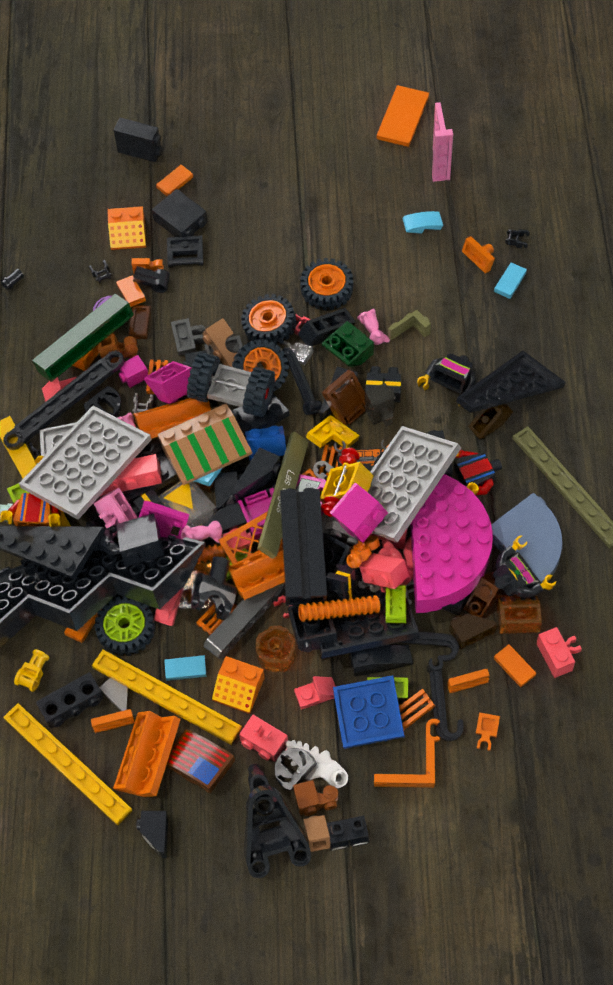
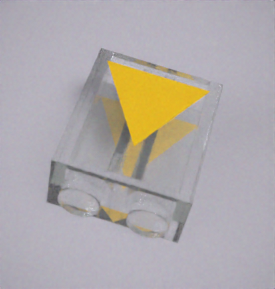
[158,481,217,529]

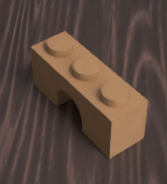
[202,318,237,367]

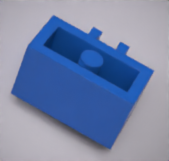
[245,426,286,460]

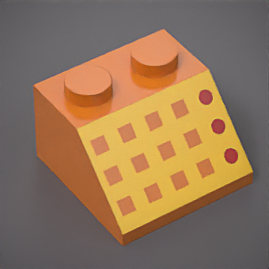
[108,206,146,250]
[212,656,265,714]

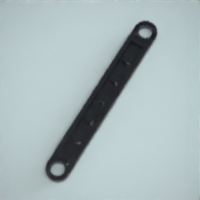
[3,350,125,450]

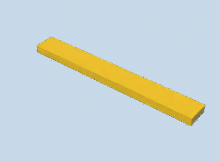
[0,416,71,527]
[92,650,242,745]
[3,703,132,826]

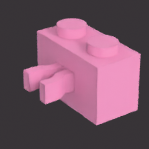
[93,488,138,535]

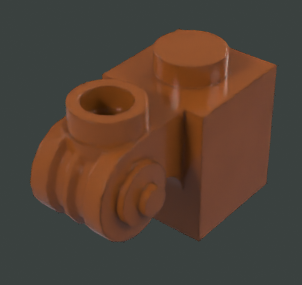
[98,333,138,363]
[293,780,338,816]

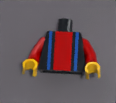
[454,450,502,495]

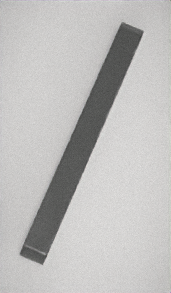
[204,513,336,659]

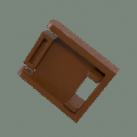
[321,370,371,426]

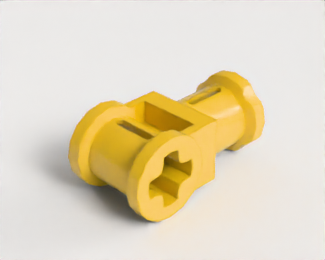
[14,649,50,692]

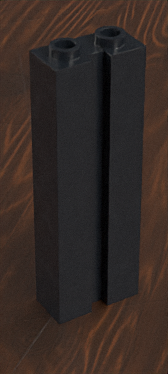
[280,488,327,606]

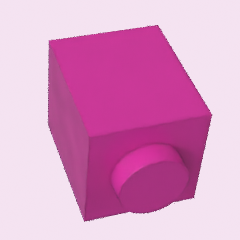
[118,355,148,388]

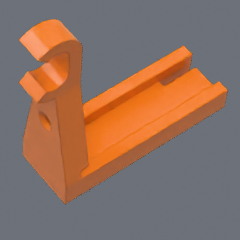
[374,719,440,788]

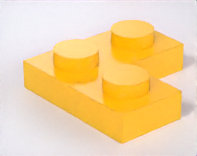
[306,415,359,448]

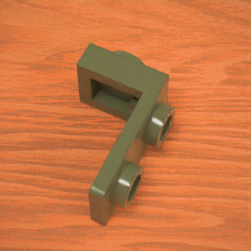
[388,310,431,340]

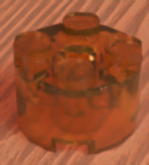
[256,626,296,672]

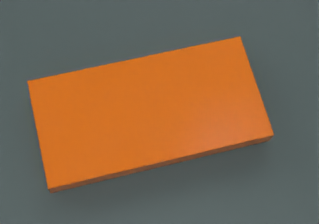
[377,85,429,147]

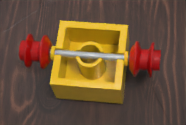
[320,448,374,517]

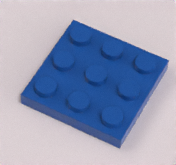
[333,675,405,749]

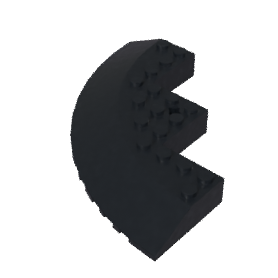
[0,535,205,648]

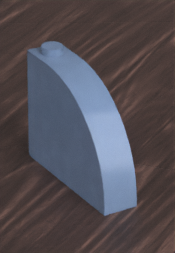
[491,493,562,584]

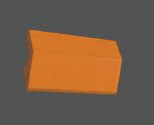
[133,398,211,439]
[228,543,285,600]
[113,711,181,797]

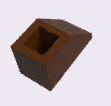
[464,572,501,618]

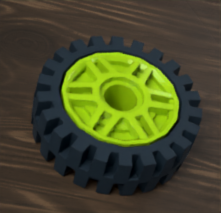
[95,596,155,656]

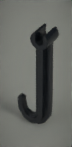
[281,348,322,415]
[397,632,459,662]
[427,658,464,741]

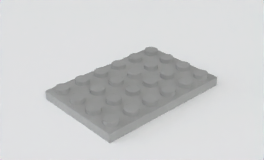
[19,406,152,519]
[368,426,461,543]

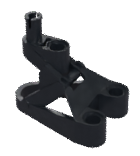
[244,764,311,878]

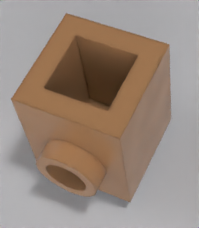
[304,815,330,852]

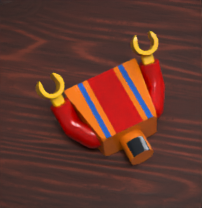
[0,493,61,527]

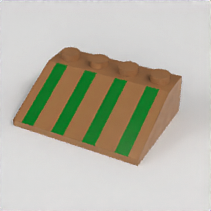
[157,404,253,486]

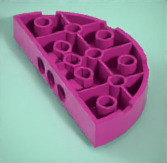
[410,474,493,613]

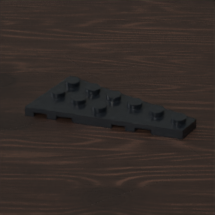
[456,351,566,413]
[0,526,106,580]

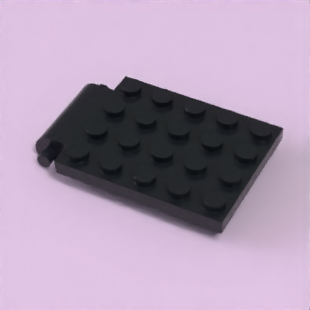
[288,586,419,659]

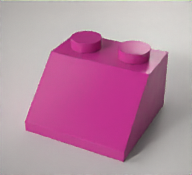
[144,361,192,404]
[329,483,388,543]

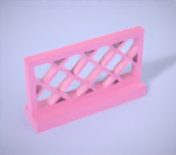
[432,102,453,182]

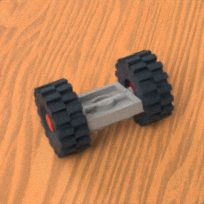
[187,352,275,417]

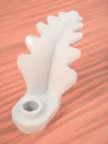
[285,740,348,788]

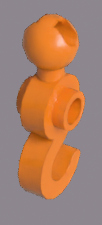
[346,535,380,568]

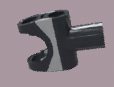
[191,557,237,620]

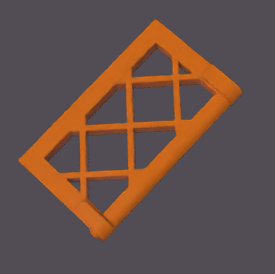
[218,511,282,564]

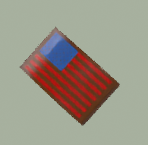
[166,729,235,794]

